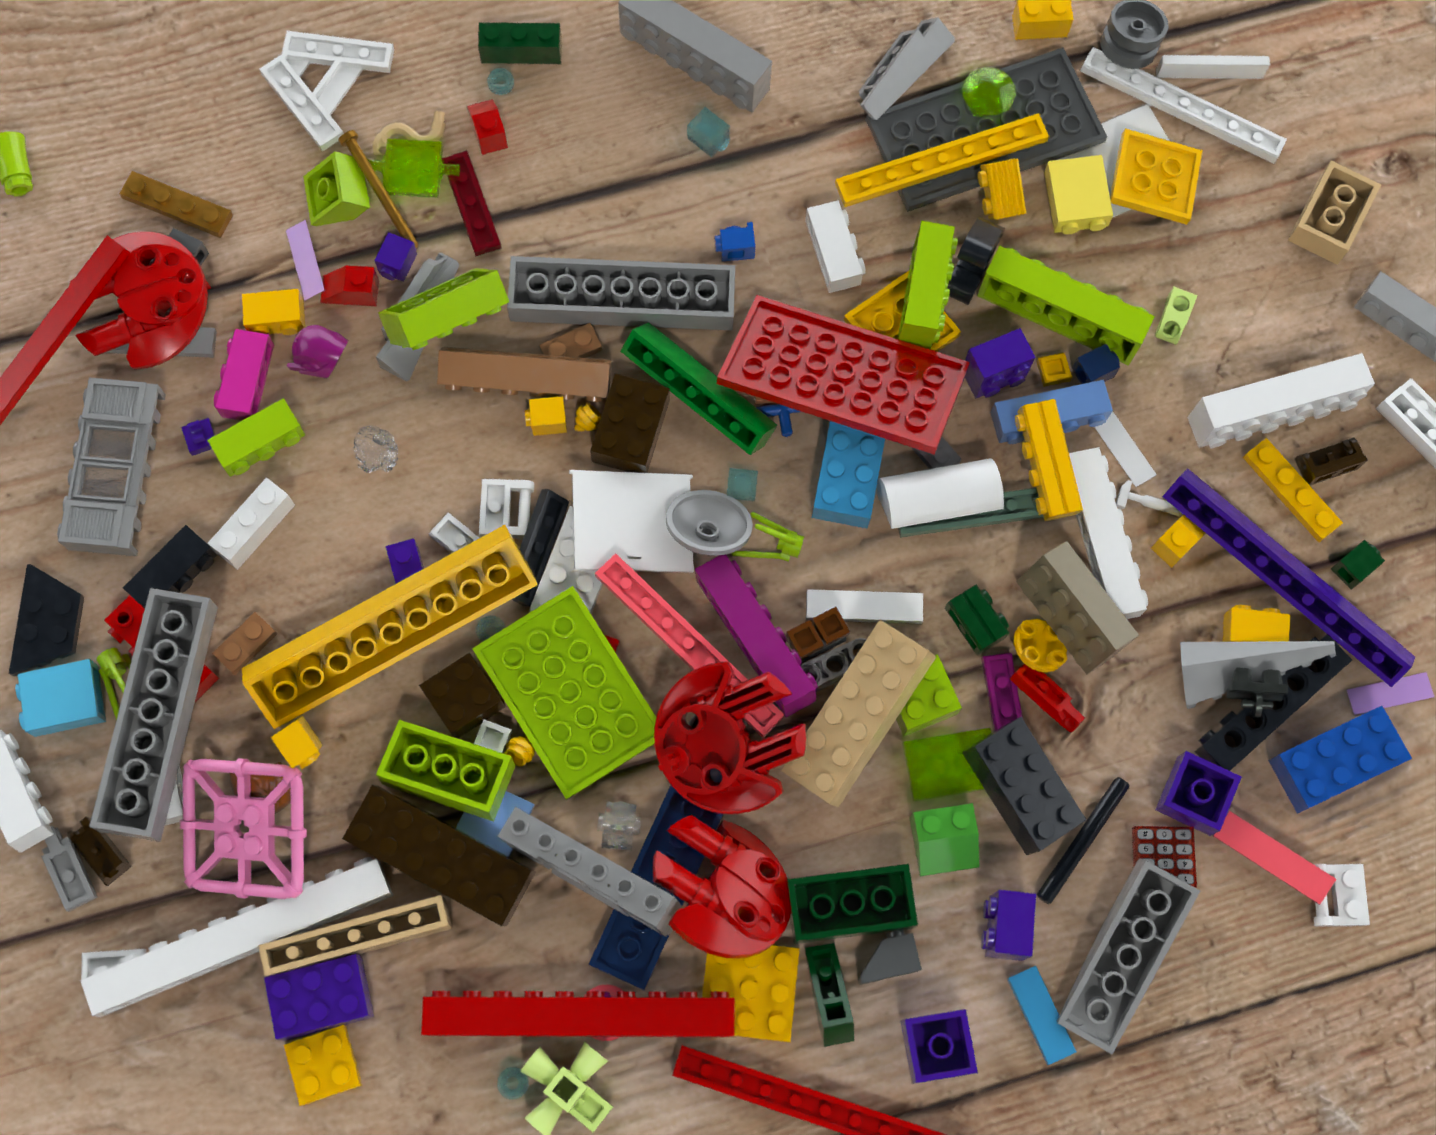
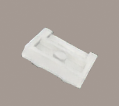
[479,479,534,540]
[1313,864,1370,927]

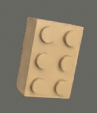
[1288,161,1381,265]

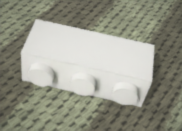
[805,200,866,293]
[208,478,295,570]

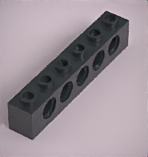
[1195,634,1352,771]

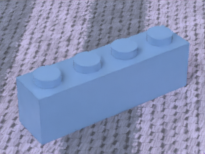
[990,380,1113,444]

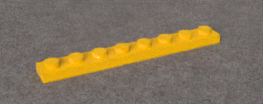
[835,113,1049,207]

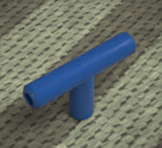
[756,404,801,437]

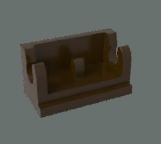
[1294,437,1368,486]
[67,816,132,887]

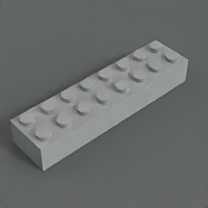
[507,256,735,330]
[89,588,218,842]

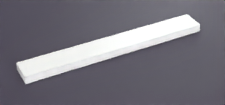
[1080,47,1287,164]

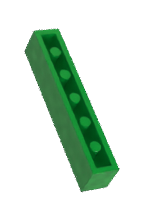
[620,322,778,455]

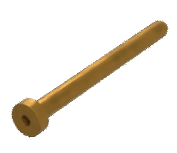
[338,130,418,249]

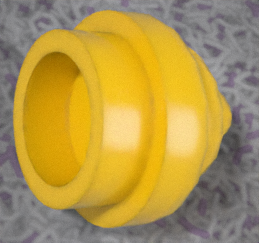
[574,403,601,432]
[505,736,535,766]

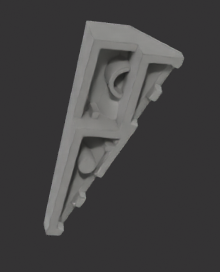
[1180,641,1336,709]

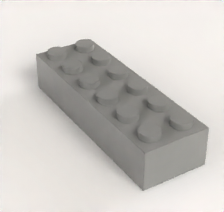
[618,0,772,113]

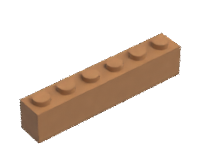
[437,347,612,402]

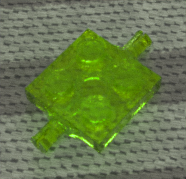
[368,139,460,198]

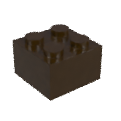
[419,653,505,739]

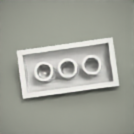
[877,458,1004,529]

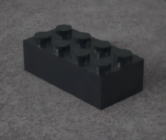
[962,717,1086,855]

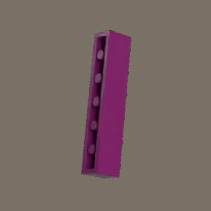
[694,554,818,718]

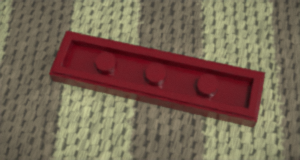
[441,150,502,257]

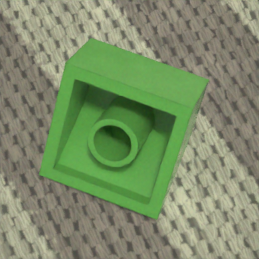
[909,803,980,877]

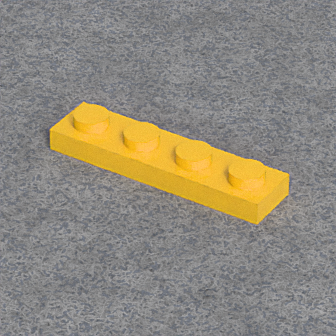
[1242,438,1343,543]

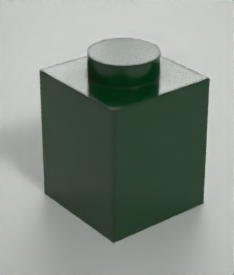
[1331,540,1385,590]

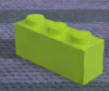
[207,398,305,477]

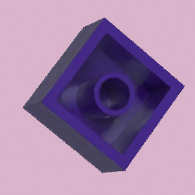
[965,328,1035,399]
[1155,751,1242,836]
[981,890,1036,961]
[900,1009,978,1084]

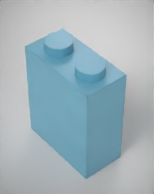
[15,659,106,737]

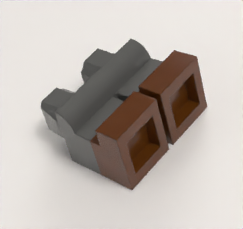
[786,607,850,663]

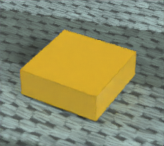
[1036,352,1072,387]

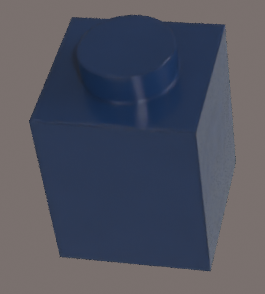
[1072,344,1120,384]

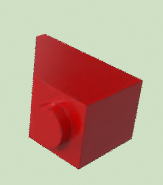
[467,99,508,155]
[320,265,379,307]

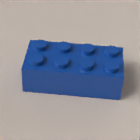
[1268,706,1412,814]

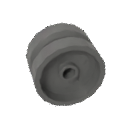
[1100,0,1168,69]

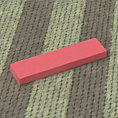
[1213,811,1336,905]

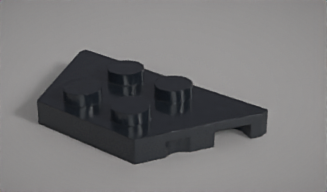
[9,564,84,676]

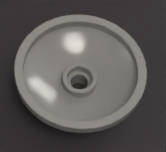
[666,490,753,556]

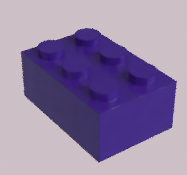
[264,954,374,1041]

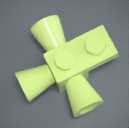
[520,1041,613,1135]

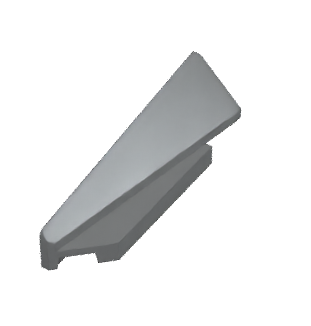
[859,17,955,120]
[376,252,459,381]

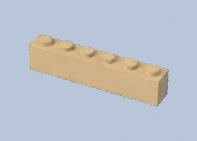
[258,895,453,977]

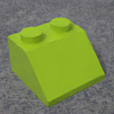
[303,151,370,226]

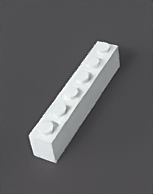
[1069,447,1148,619]

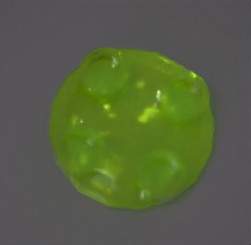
[962,67,1016,117]

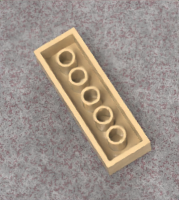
[781,620,936,807]

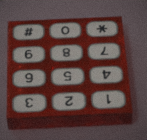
[1132,826,1197,888]

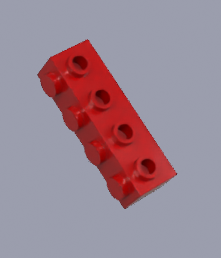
[104,595,219,704]

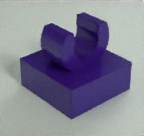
[181,418,216,456]

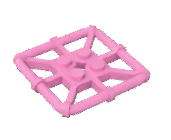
[180,758,307,899]

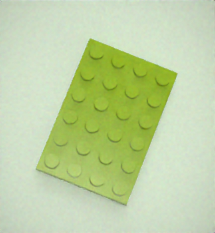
[472,586,656,800]

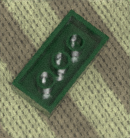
[787,864,918,944]

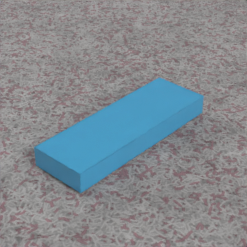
[1007,966,1076,1065]

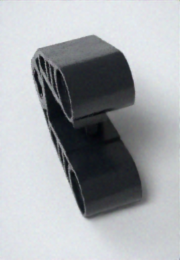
[947,217,1005,305]

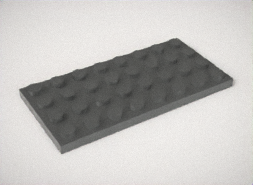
[866,47,1107,212]

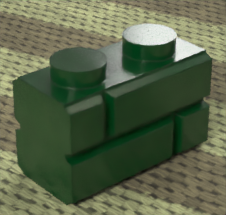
[945,584,1009,656]

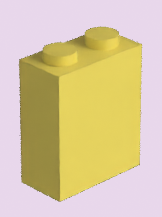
[1044,155,1113,234]

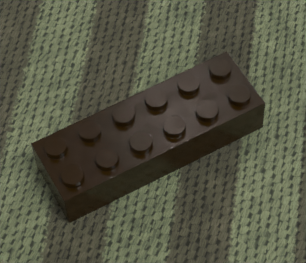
[342,785,536,926]

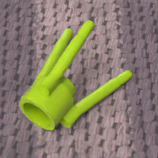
[731,512,804,562]
[96,648,131,720]

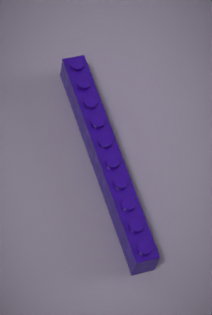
[1162,468,1415,688]

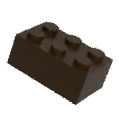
[590,373,670,473]

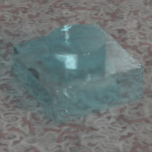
[727,468,758,501]

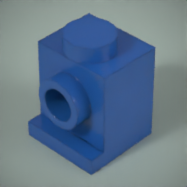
[714,222,756,262]

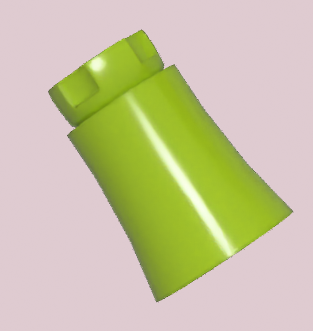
[0,131,33,197]

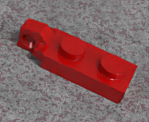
[1010,664,1085,733]

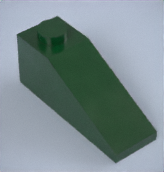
[805,943,854,1047]

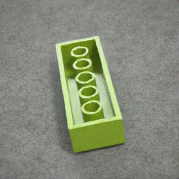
[977,245,1155,366]

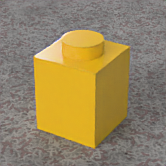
[525,396,567,436]

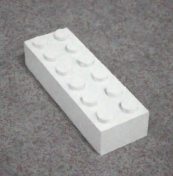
[1187,353,1375,448]

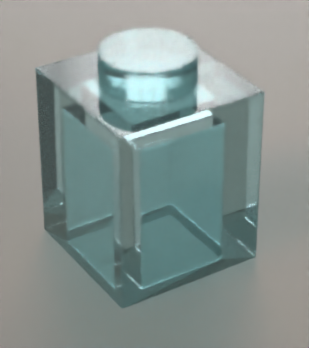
[687,107,730,157]

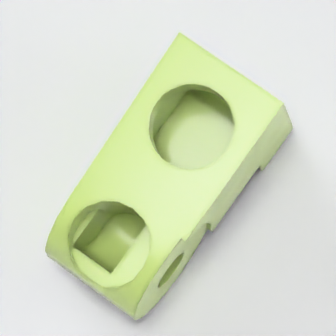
[1155,287,1198,345]

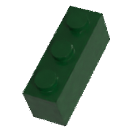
[478,22,562,64]

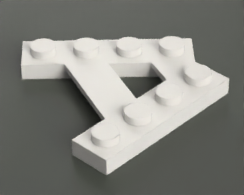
[259,31,394,152]

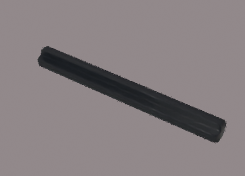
[1037,777,1130,905]

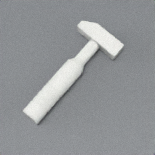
[1116,480,1183,517]

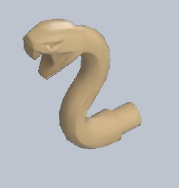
[372,111,446,156]

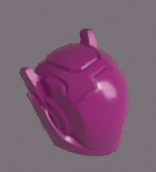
[287,325,349,379]

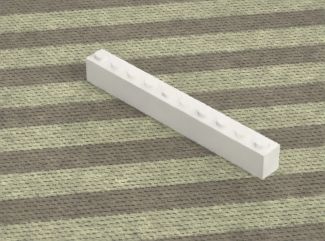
[80,857,393,1017]

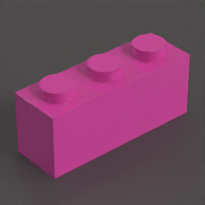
[214,329,274,421]

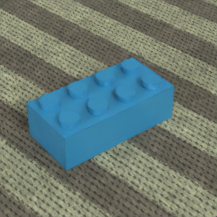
[811,421,885,529]

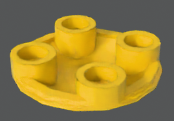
[1013,619,1067,673]

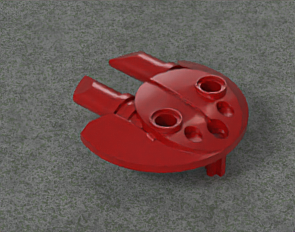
[70,231,211,369]
[654,661,806,814]
[653,815,791,959]

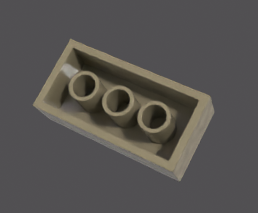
[1016,541,1139,675]

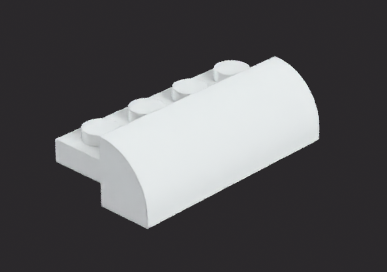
[1376,378,1436,469]

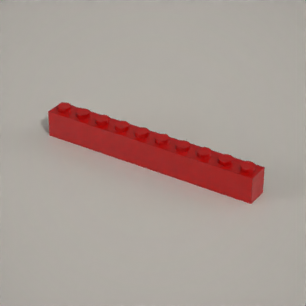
[421,991,736,1037]

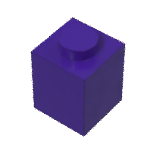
[374,232,417,282]

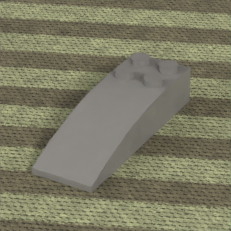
[1057,858,1200,1054]

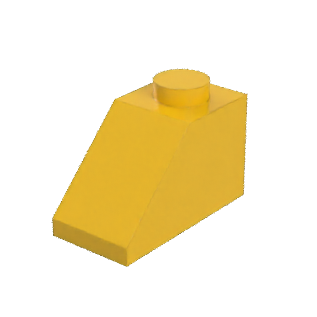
[1151,515,1206,568]

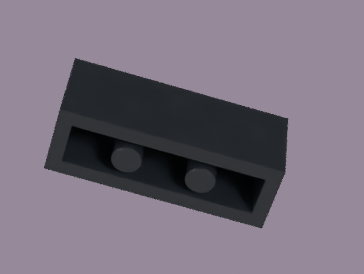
[123,525,217,608]

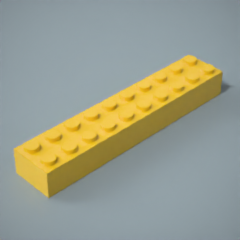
[242,525,538,729]

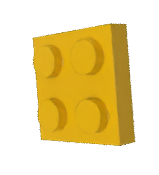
[283,1025,362,1106]

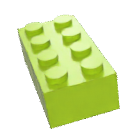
[898,220,958,350]
[378,268,509,350]
[376,720,516,822]

